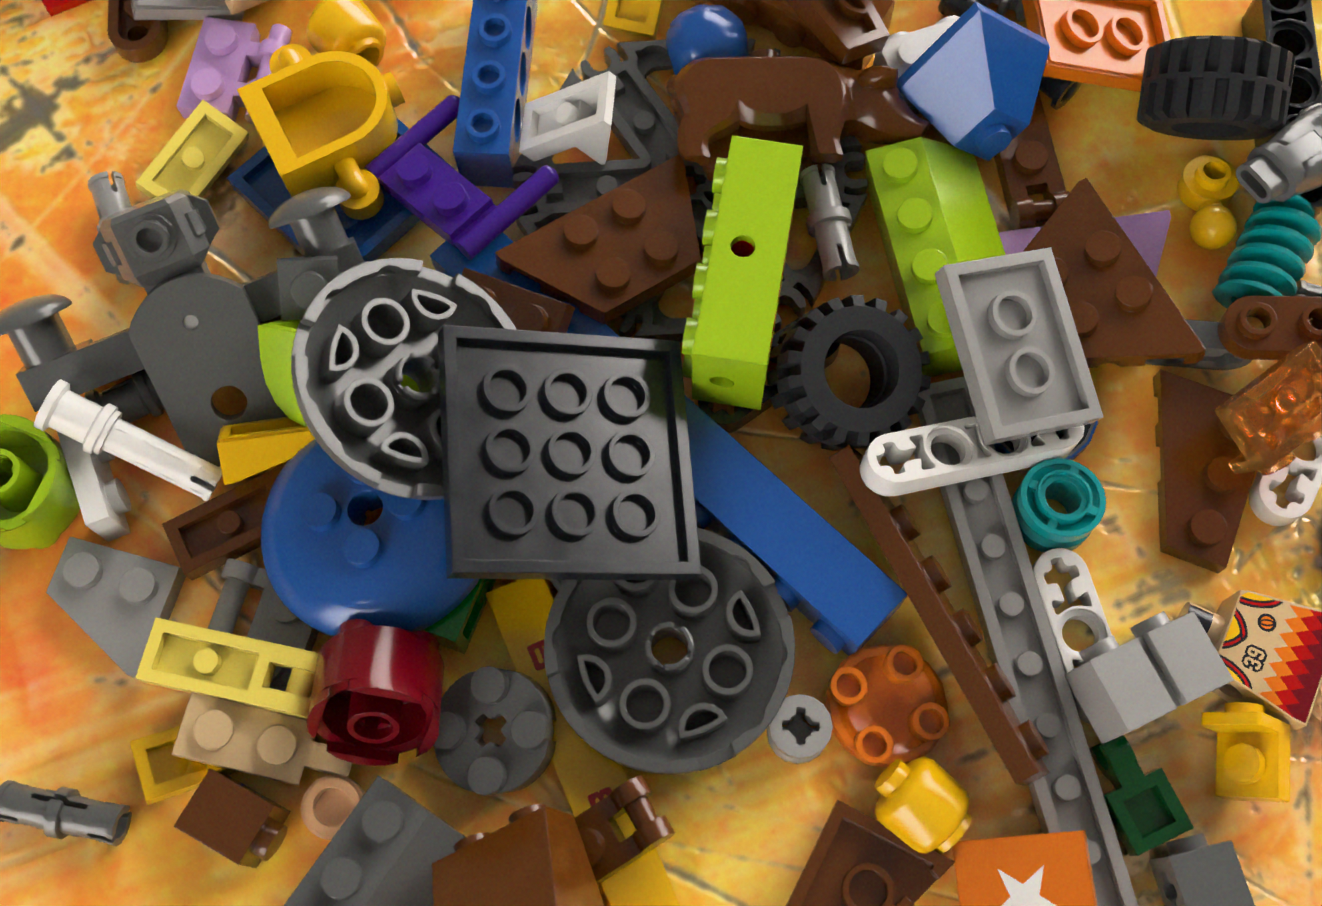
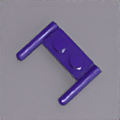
[364,95,559,260]

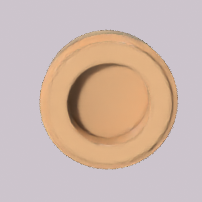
[301,774,365,840]

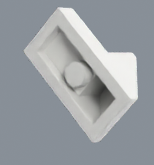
[519,71,616,165]

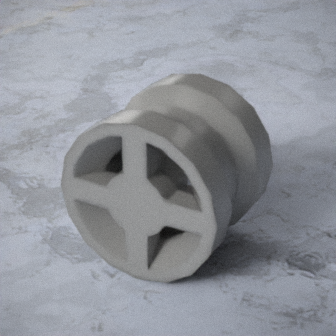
[767,694,833,764]

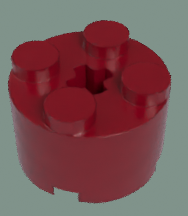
[307,619,444,766]

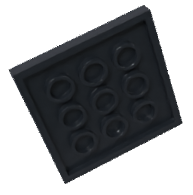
[438,325,701,580]

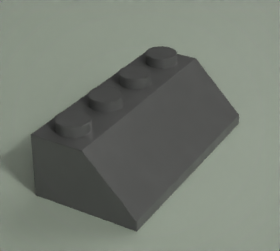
[284,776,466,906]

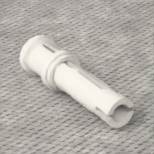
[34,379,222,502]

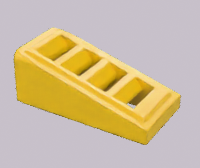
[217,417,315,485]

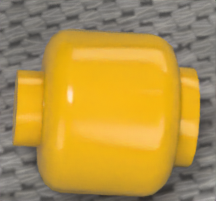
[306,0,386,67]
[874,757,972,854]

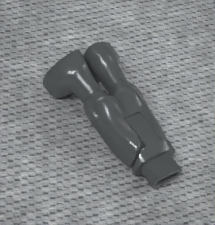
[1236,103,1322,204]

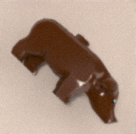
[666,49,931,181]

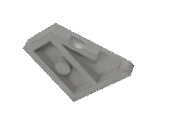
[46,537,186,680]

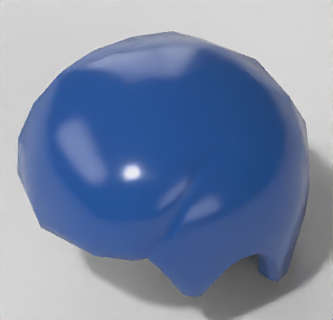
[666,4,749,75]

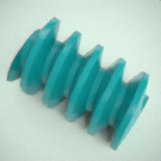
[1212,195,1322,309]

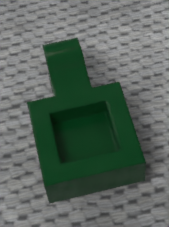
[1089,735,1194,856]

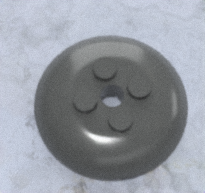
[291,258,517,500]
[544,528,795,775]

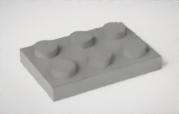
[935,247,1104,446]

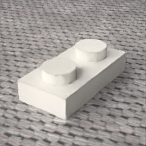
[57,431,131,542]

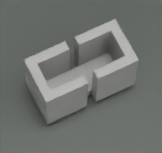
[1064,611,1234,744]

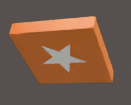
[952,830,1097,906]

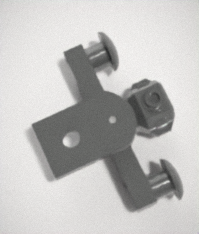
[0,187,364,467]

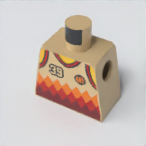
[1177,590,1322,732]

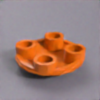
[825,644,950,768]

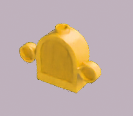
[237,44,405,220]

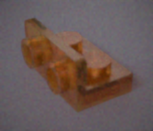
[1214,341,1322,475]

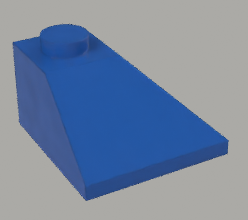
[897,2,1050,161]

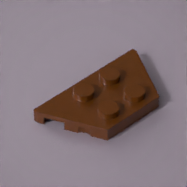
[495,155,701,324]
[1023,178,1206,368]

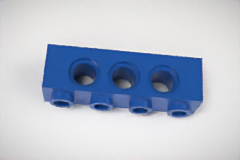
[453,0,538,188]

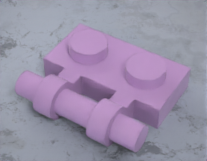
[176,17,292,125]

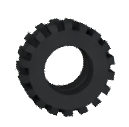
[1137,35,1296,141]
[767,295,931,451]

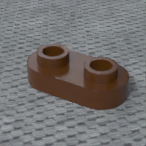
[108,0,168,63]
[1218,296,1322,361]

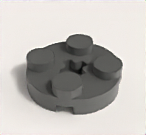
[433,666,556,795]

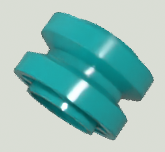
[1011,458,1106,553]

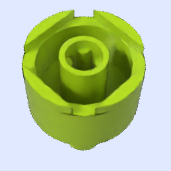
[0,414,80,549]

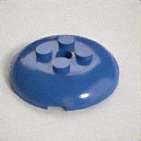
[261,439,479,637]

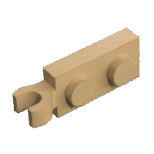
[172,691,352,786]

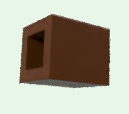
[174,768,291,868]

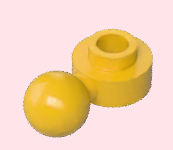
[1177,155,1240,250]

